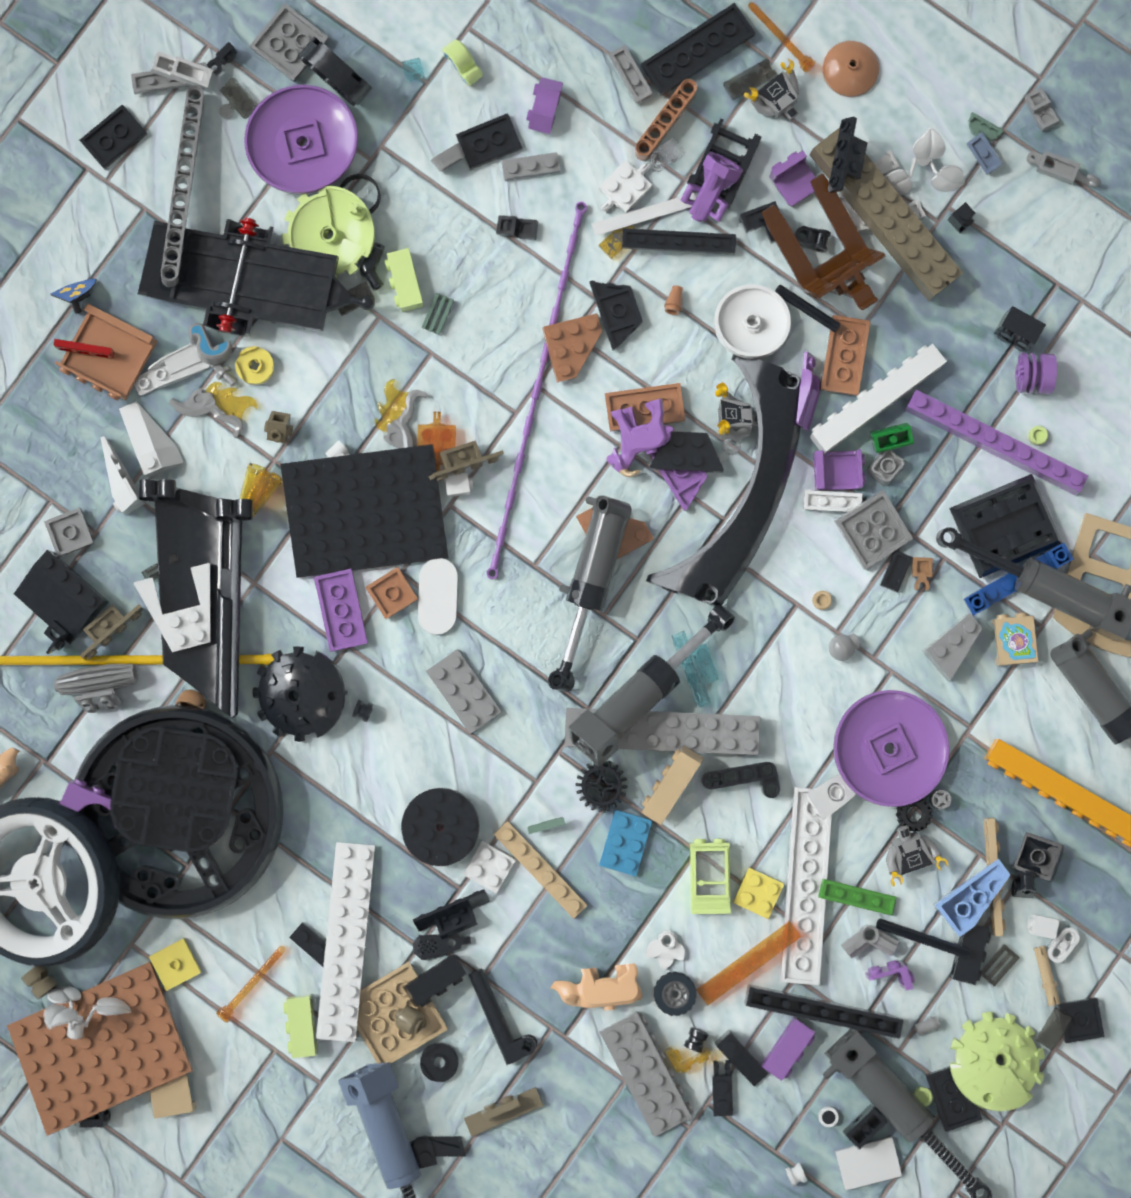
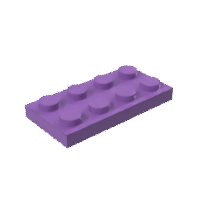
[314,569,368,652]

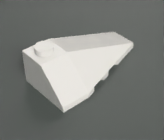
[119,401,184,478]
[101,436,146,515]

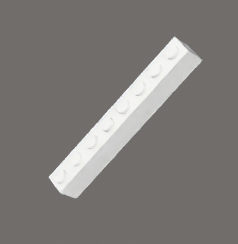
[810,344,947,455]

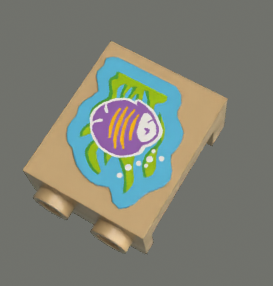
[992,613,1038,666]

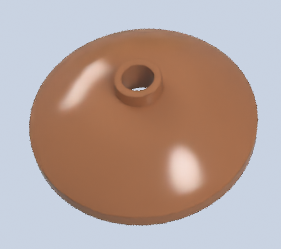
[822,41,879,97]

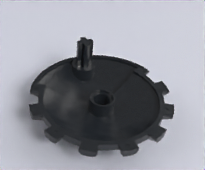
[252,646,348,742]

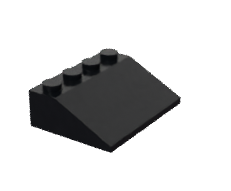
[14,550,109,645]

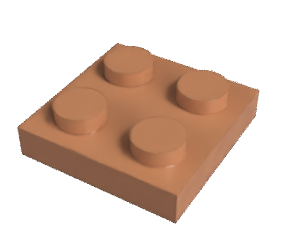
[365,567,418,620]

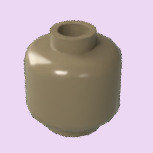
[394,1005,425,1035]

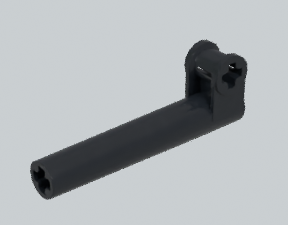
[468,968,538,1065]

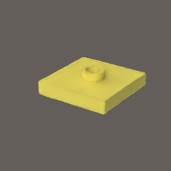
[149,938,202,991]

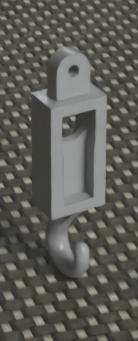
[1026,151,1101,187]

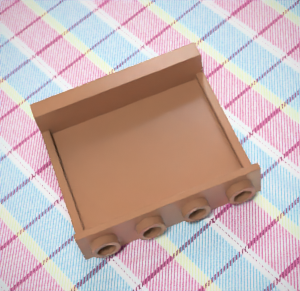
[55,303,158,401]

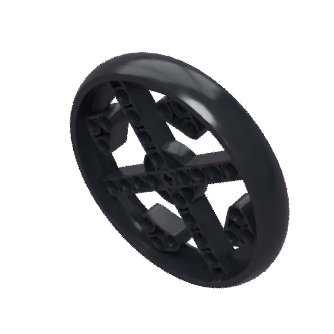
[74,705,283,919]

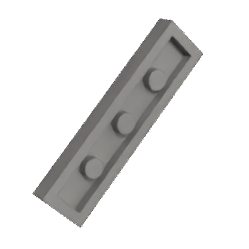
[131,62,207,95]

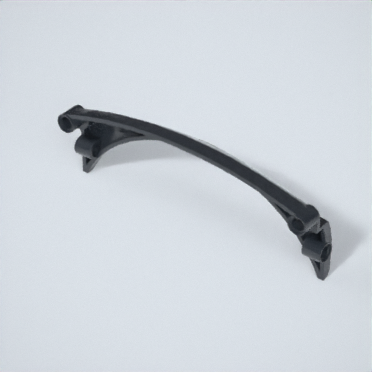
[646,354,801,607]

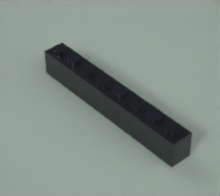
[744,984,904,1039]

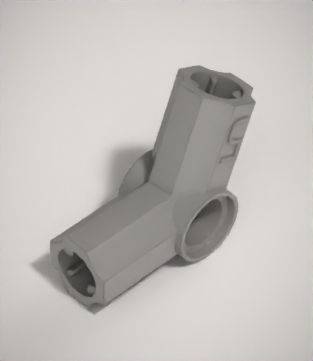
[841,925,899,959]

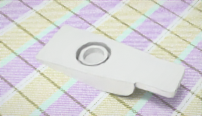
[134,343,210,396]
[806,774,856,820]

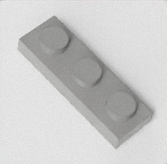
[609,45,653,104]
[501,152,560,181]

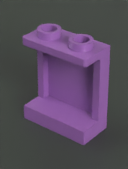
[813,449,866,491]

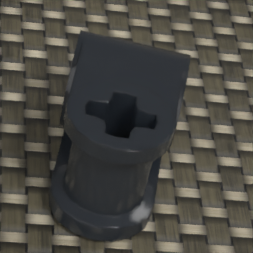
[794,226,831,252]
[1011,871,1036,899]

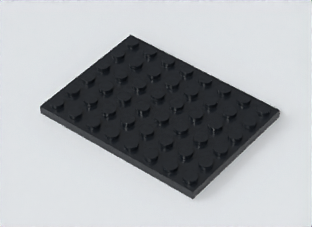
[280,444,449,578]

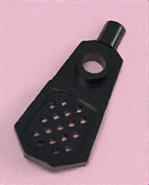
[412,934,471,960]

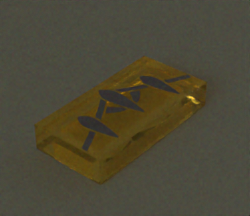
[598,225,635,260]

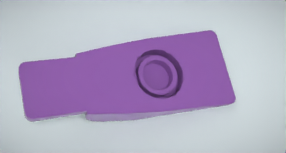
[797,351,820,431]

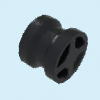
[352,700,373,722]

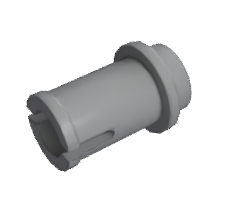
[914,1016,941,1036]

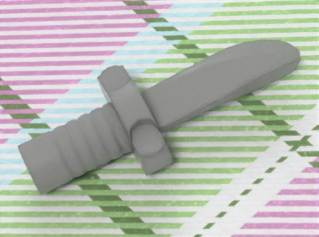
[209,364,237,387]

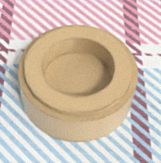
[812,591,832,610]

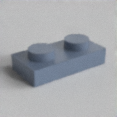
[966,132,1004,175]

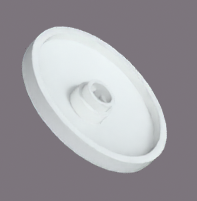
[714,284,791,359]

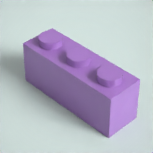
[761,1017,815,1081]

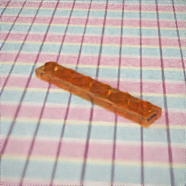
[696,921,802,1005]

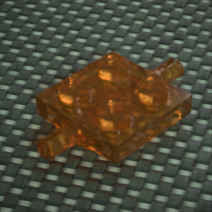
[417,411,456,472]

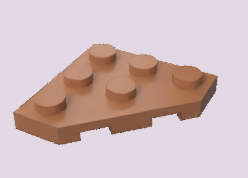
[542,313,602,383]
[576,507,654,559]

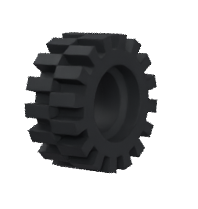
[896,798,933,832]

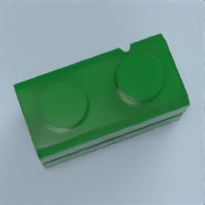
[870,423,914,453]

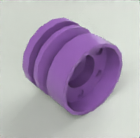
[1015,352,1057,394]

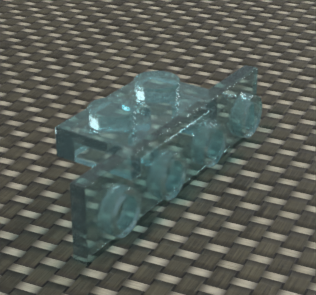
[672,631,719,707]

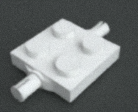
[599,160,652,213]

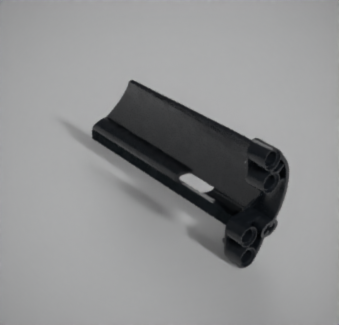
[139,479,253,718]

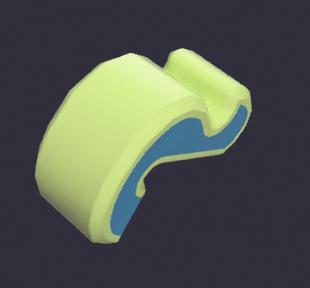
[442,39,483,86]

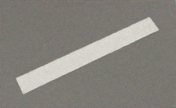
[591,193,696,236]

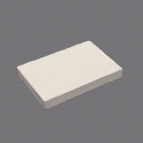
[835,1136,902,1191]

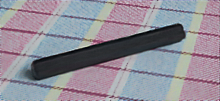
[876,919,971,959]

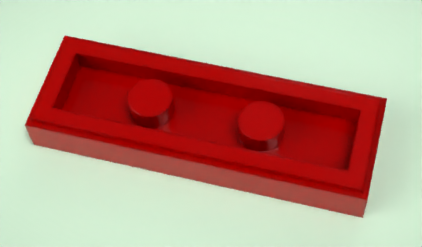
[53,339,115,359]

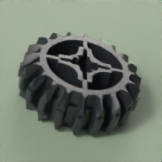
[575,761,628,812]

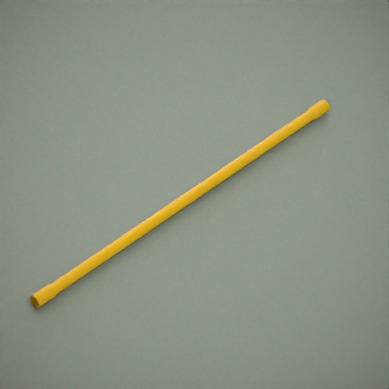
[0,654,274,665]

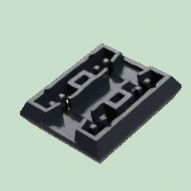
[949,474,1062,578]

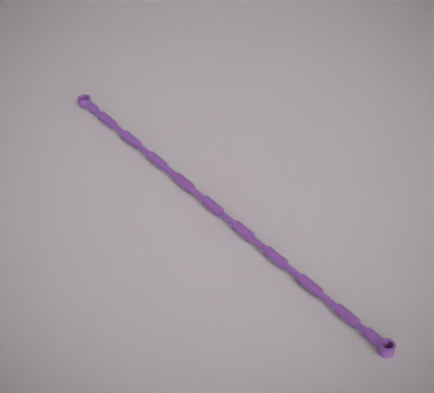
[487,201,587,580]

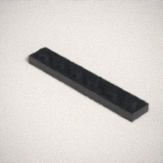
[621,228,736,254]

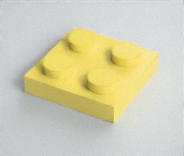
[733,867,784,919]

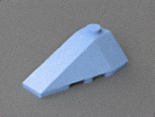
[933,859,1010,937]

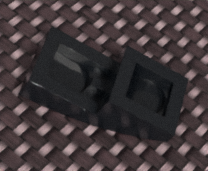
[496,215,538,240]

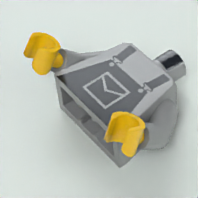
[744,59,799,121]
[715,382,758,442]
[886,826,948,886]

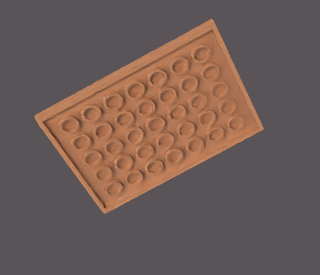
[7,962,193,1136]

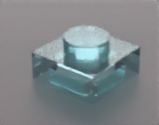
[402,57,425,82]

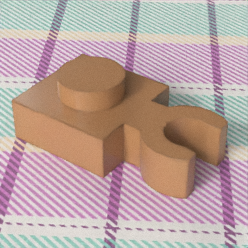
[912,557,933,591]

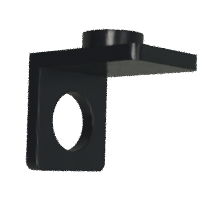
[44,620,70,654]

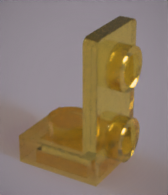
[665,1046,711,1073]

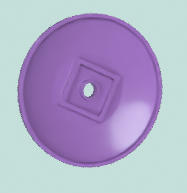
[244,85,358,194]
[833,690,949,807]

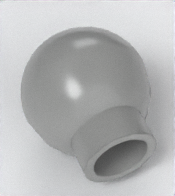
[829,633,861,661]

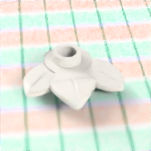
[646,931,685,970]

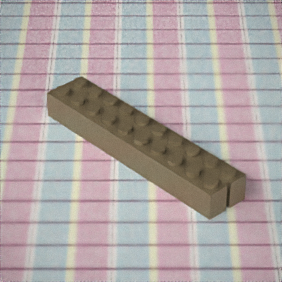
[809,128,963,302]

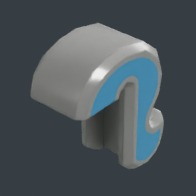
[188,323,232,365]

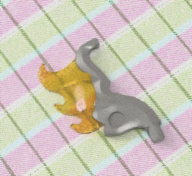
[374,379,427,448]
[169,382,258,438]

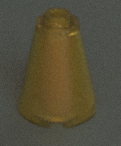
[239,463,283,517]

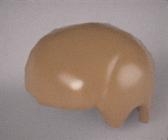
[175,689,207,709]

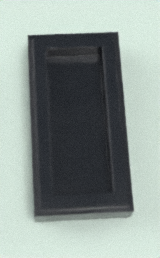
[880,550,913,593]

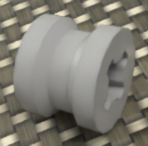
[930,790,951,809]

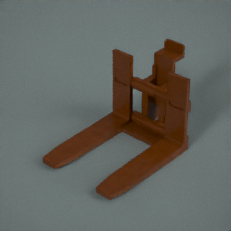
[762,174,886,310]

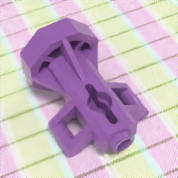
[680,152,743,222]

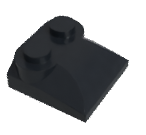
[1013,832,1064,882]

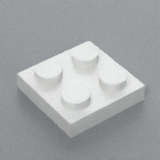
[463,840,516,894]

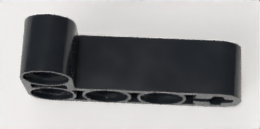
[701,762,780,798]

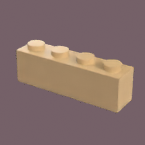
[641,746,703,825]

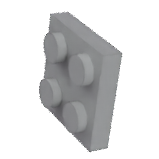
[44,507,95,557]

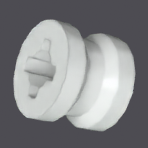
[785,1163,807,1187]

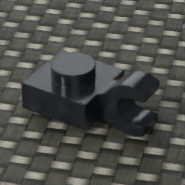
[207,42,237,76]

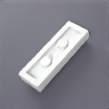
[803,490,862,512]

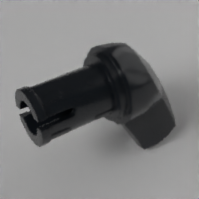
[360,242,385,291]

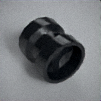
[684,1027,709,1053]

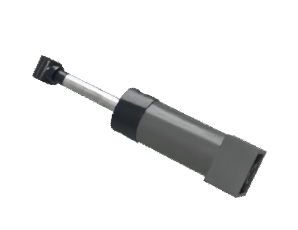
[568,604,735,767]

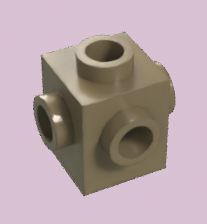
[264,411,293,443]

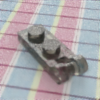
[723,58,778,101]

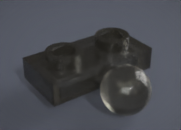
[219,77,258,119]

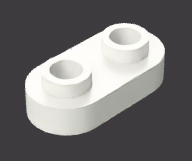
[1047,927,1079,963]

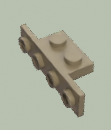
[429,440,504,481]
[80,604,143,660]
[464,1087,543,1137]

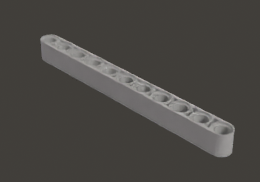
[161,86,204,287]

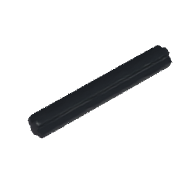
[775,285,841,333]

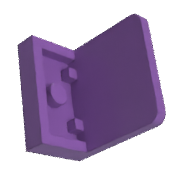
[769,150,816,206]
[864,960,915,991]

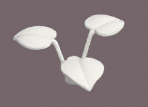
[885,127,965,196]
[44,986,132,1039]

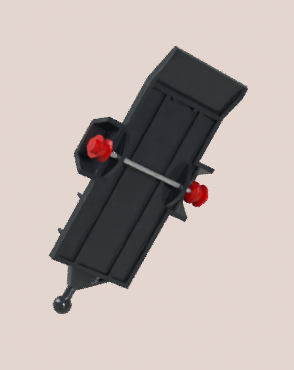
[137,218,375,337]

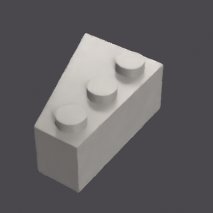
[922,613,982,681]

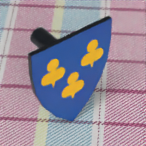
[50,278,97,314]

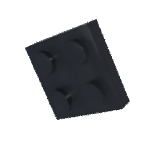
[1058,997,1105,1043]

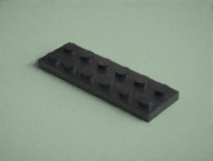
[641,2,755,97]

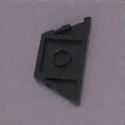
[589,280,643,351]
[650,431,724,473]

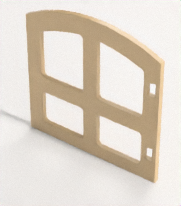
[1053,513,1131,658]

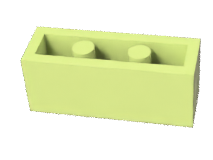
[384,248,424,312]
[283,994,318,1058]

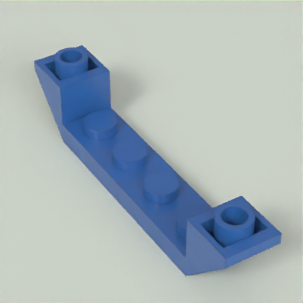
[963,543,1074,616]

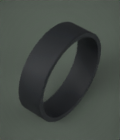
[340,174,381,214]

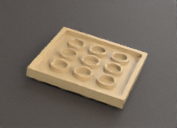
[357,961,448,1064]

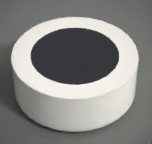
[818,1106,838,1127]

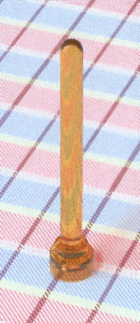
[748,2,816,73]
[216,946,286,1023]

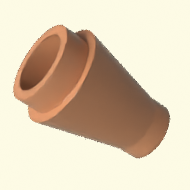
[664,285,683,315]

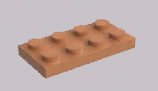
[820,315,871,396]
[605,383,685,432]

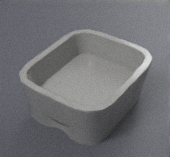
[431,142,465,172]
[867,450,905,486]

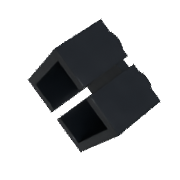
[994,306,1046,352]

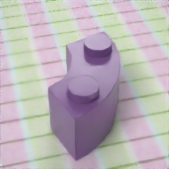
[526,77,563,134]

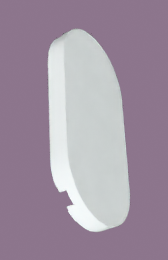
[418,558,458,635]

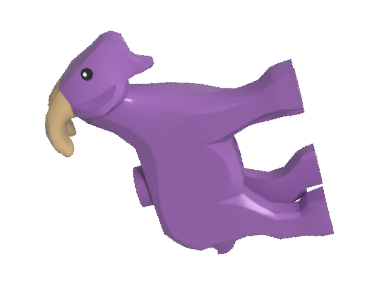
[606,398,674,477]

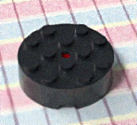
[299,36,373,107]
[401,788,480,866]

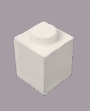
[445,473,474,497]
[1027,914,1059,939]

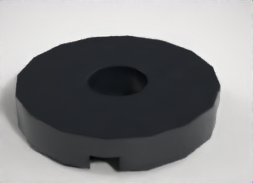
[420,1042,459,1082]

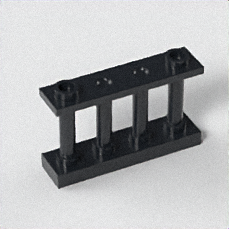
[687,118,762,209]

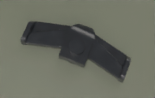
[410,1135,466,1169]

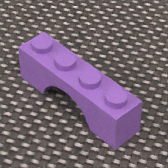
[59,779,116,828]

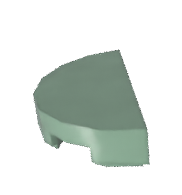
[968,112,1004,141]
[527,817,565,834]

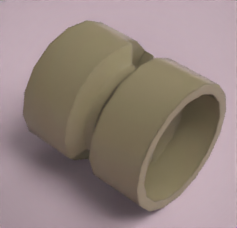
[21,966,58,1000]

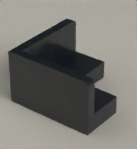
[738,201,779,244]

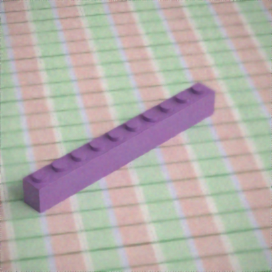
[904,390,1089,495]

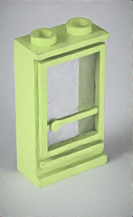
[690,839,731,914]

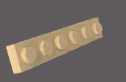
[983,818,1006,936]
[494,821,588,919]

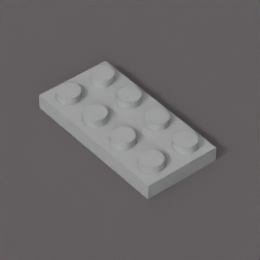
[426,649,501,734]

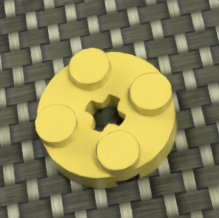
[235,346,274,385]

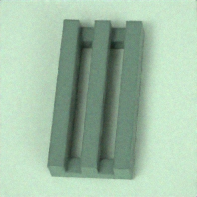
[422,292,454,335]

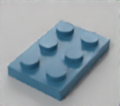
[599,810,652,877]

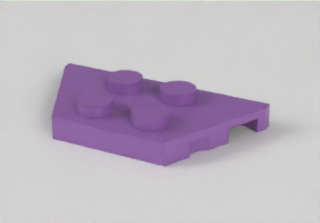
[649,447,708,511]

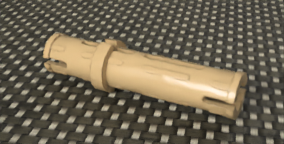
[1033,945,1061,1006]

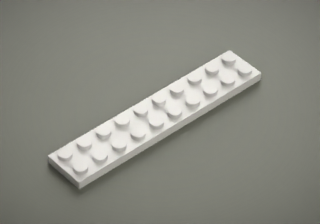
[780,787,832,985]
[316,842,375,1042]

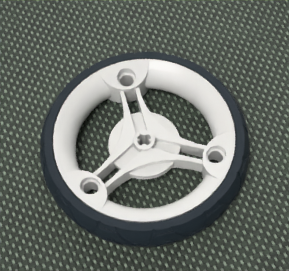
[0,797,120,967]

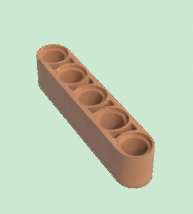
[635,79,697,161]

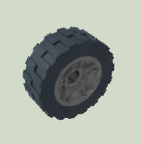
[653,971,697,1016]

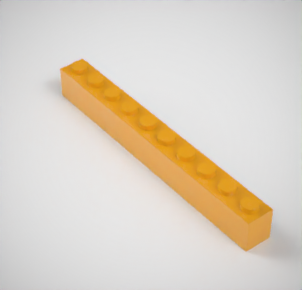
[984,739,1131,848]

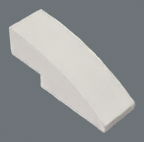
[150,51,213,88]

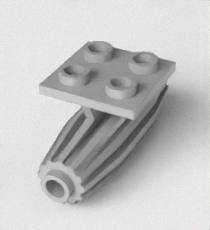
[54,664,138,713]

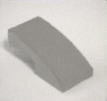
[1024,88,1060,132]

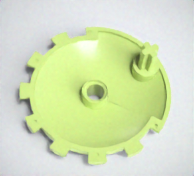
[282,186,375,278]
[950,1012,1045,1111]

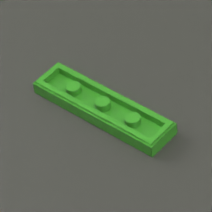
[818,879,897,916]

